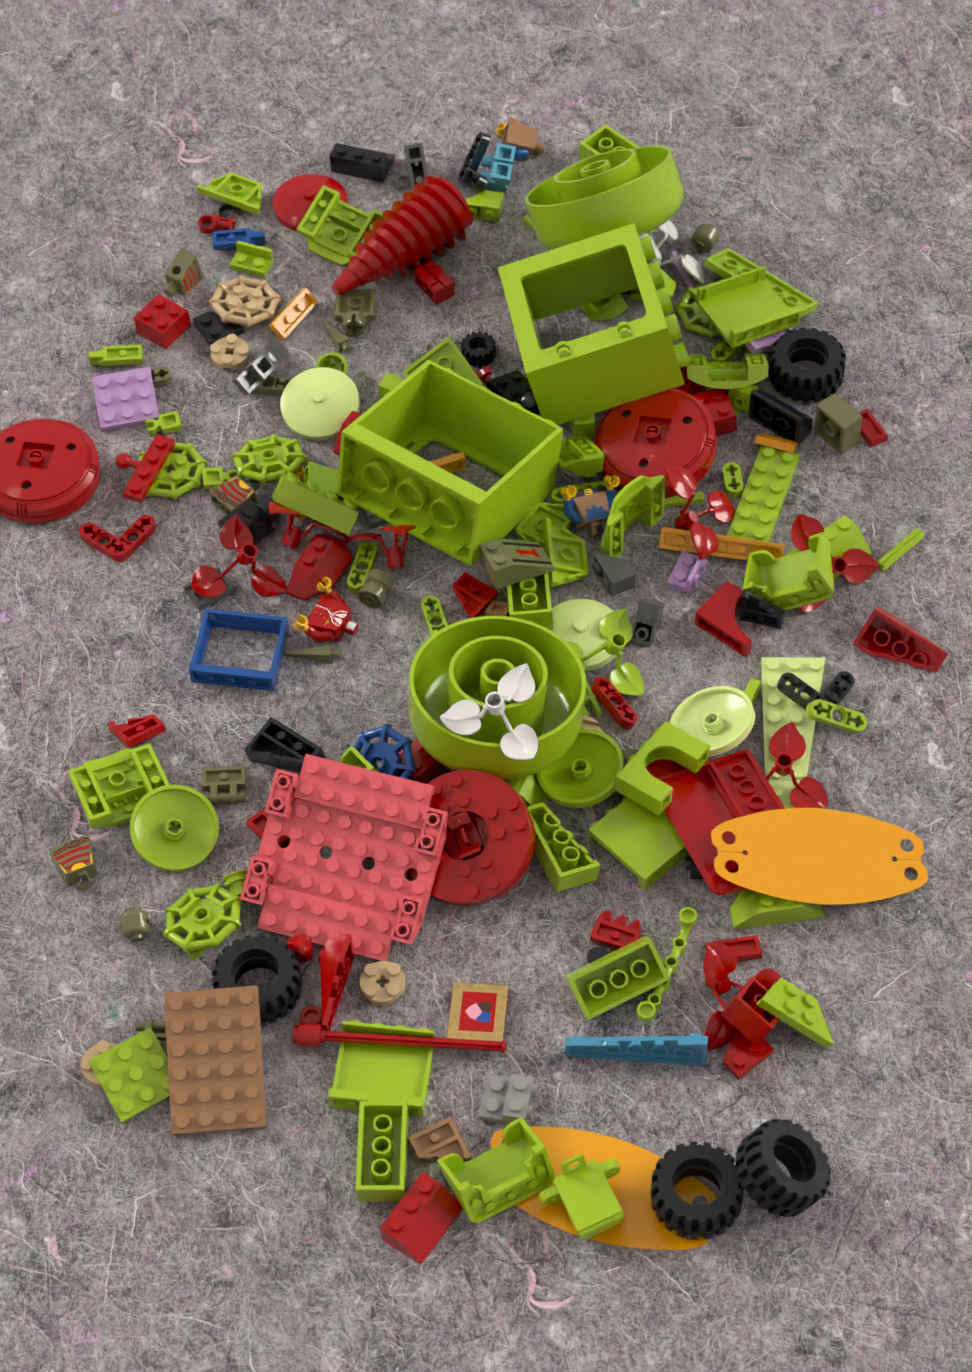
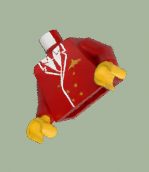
[294,577,359,643]

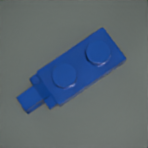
[213,228,266,251]

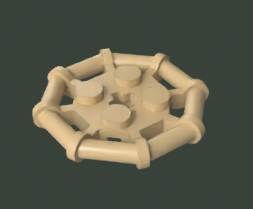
[209,275,281,328]

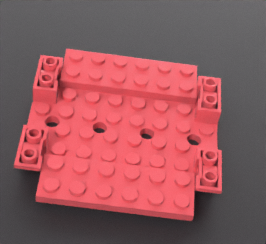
[240,754,448,961]

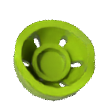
[315,352,348,375]

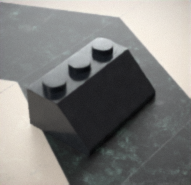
[329,143,395,182]
[749,389,813,445]

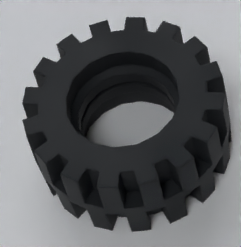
[461,331,496,367]

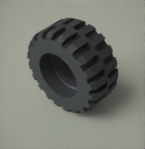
[769,327,846,403]
[212,934,302,1025]
[735,1119,831,1217]
[650,1141,744,1240]

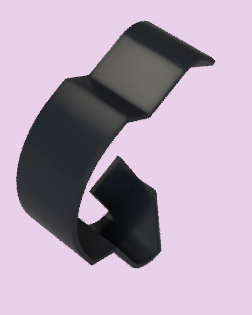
[218,204,241,218]

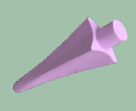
[668,251,694,288]

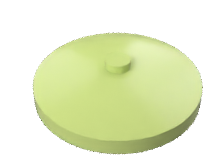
[280,367,360,441]
[551,599,617,671]
[670,686,755,757]

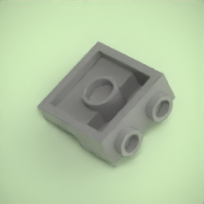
[479,1073,538,1125]

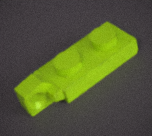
[89,344,143,366]

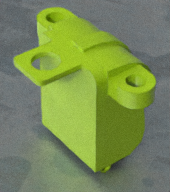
[539,1154,625,1240]

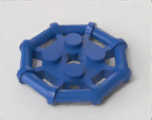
[353,724,417,780]

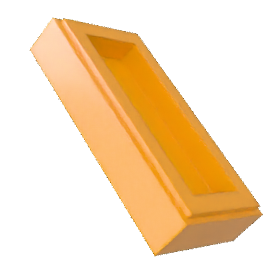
[754,433,798,453]

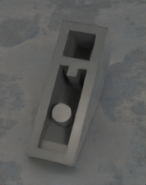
[404,143,428,192]

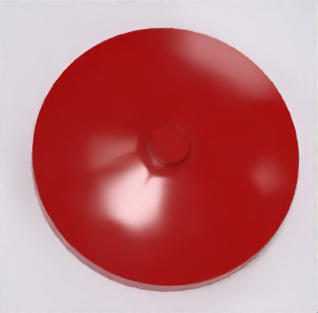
[273,174,348,232]

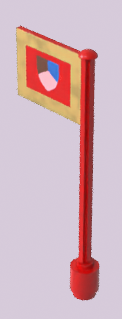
[292,983,509,1054]

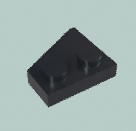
[193,311,244,346]
[740,590,784,629]

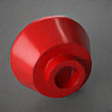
[286,934,313,963]

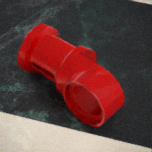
[198,215,236,234]

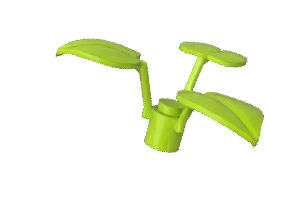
[567,609,644,696]

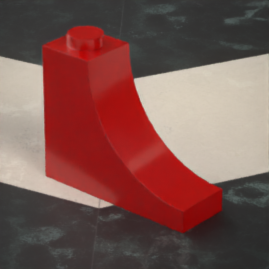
[695,581,751,657]

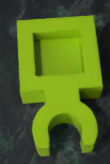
[145,410,182,436]
[202,467,237,489]

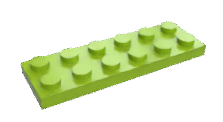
[704,248,819,317]
[727,445,800,542]

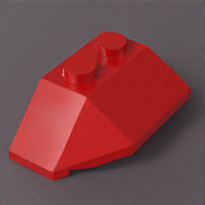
[286,533,353,601]

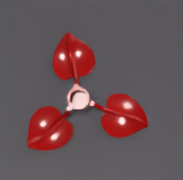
[664,466,735,560]
[268,491,348,549]
[191,514,287,598]
[791,514,880,612]
[344,525,416,568]
[766,722,828,809]
[703,942,781,1050]

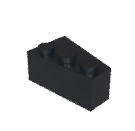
[244,717,326,773]

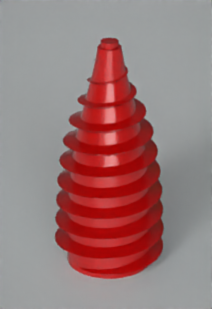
[331,176,473,296]

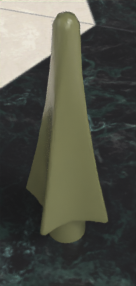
[322,318,351,353]
[283,644,341,664]

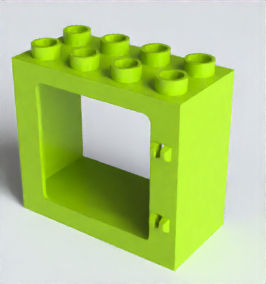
[498,223,690,425]
[337,360,563,567]

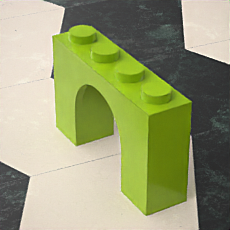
[614,721,710,815]

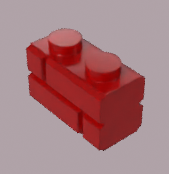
[413,260,455,305]

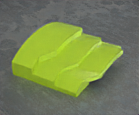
[297,185,383,266]
[686,353,768,389]
[600,475,665,558]
[68,743,170,828]

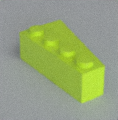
[528,802,601,893]

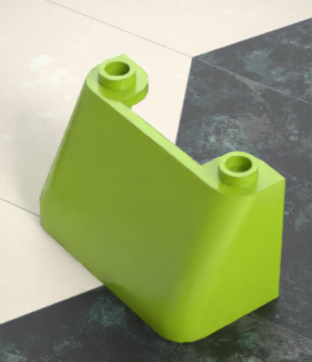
[742,532,834,611]
[437,1117,554,1223]

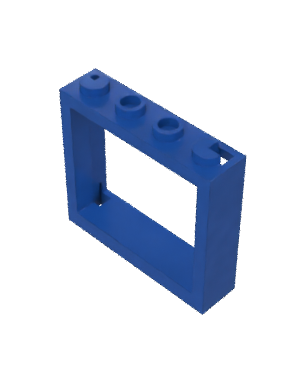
[189,609,289,691]

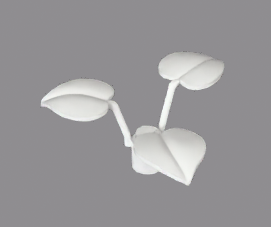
[639,220,704,286]
[440,663,538,760]

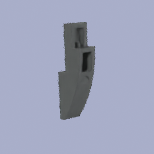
[233,336,288,396]

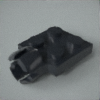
[486,370,540,416]
[217,496,281,545]

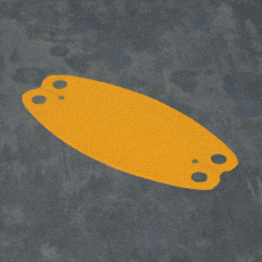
[711,808,928,905]
[490,1126,717,1250]

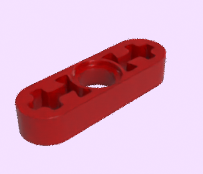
[591,677,638,730]

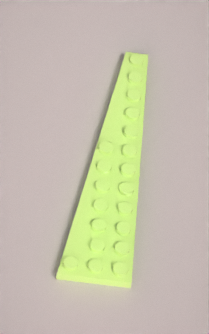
[761,657,826,809]

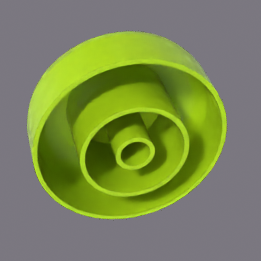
[525,145,684,250]
[408,616,586,781]

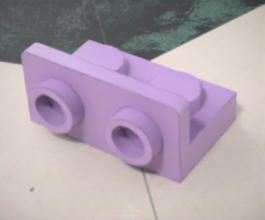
[667,551,708,594]

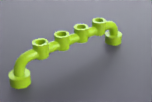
[637,907,697,1022]

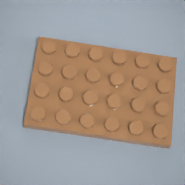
[164,985,267,1135]

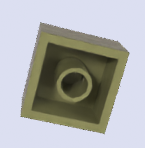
[814,393,862,455]

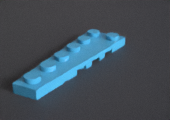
[565,1033,708,1066]

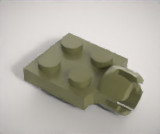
[335,289,375,337]

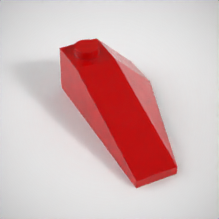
[852,605,948,672]
[318,934,355,1031]

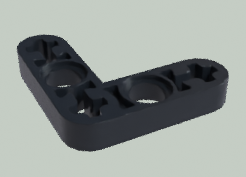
[458,132,491,193]
[777,671,855,714]

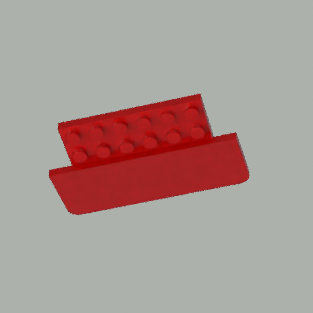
[646,749,785,895]

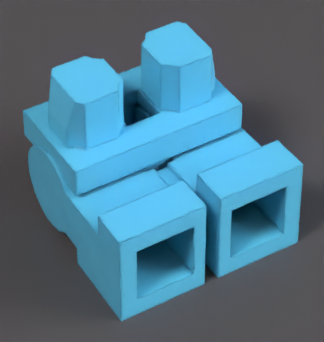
[480,143,516,191]

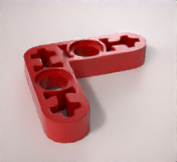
[79,515,156,562]

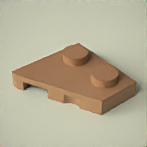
[408,1116,472,1161]

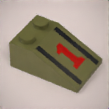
[479,539,555,589]

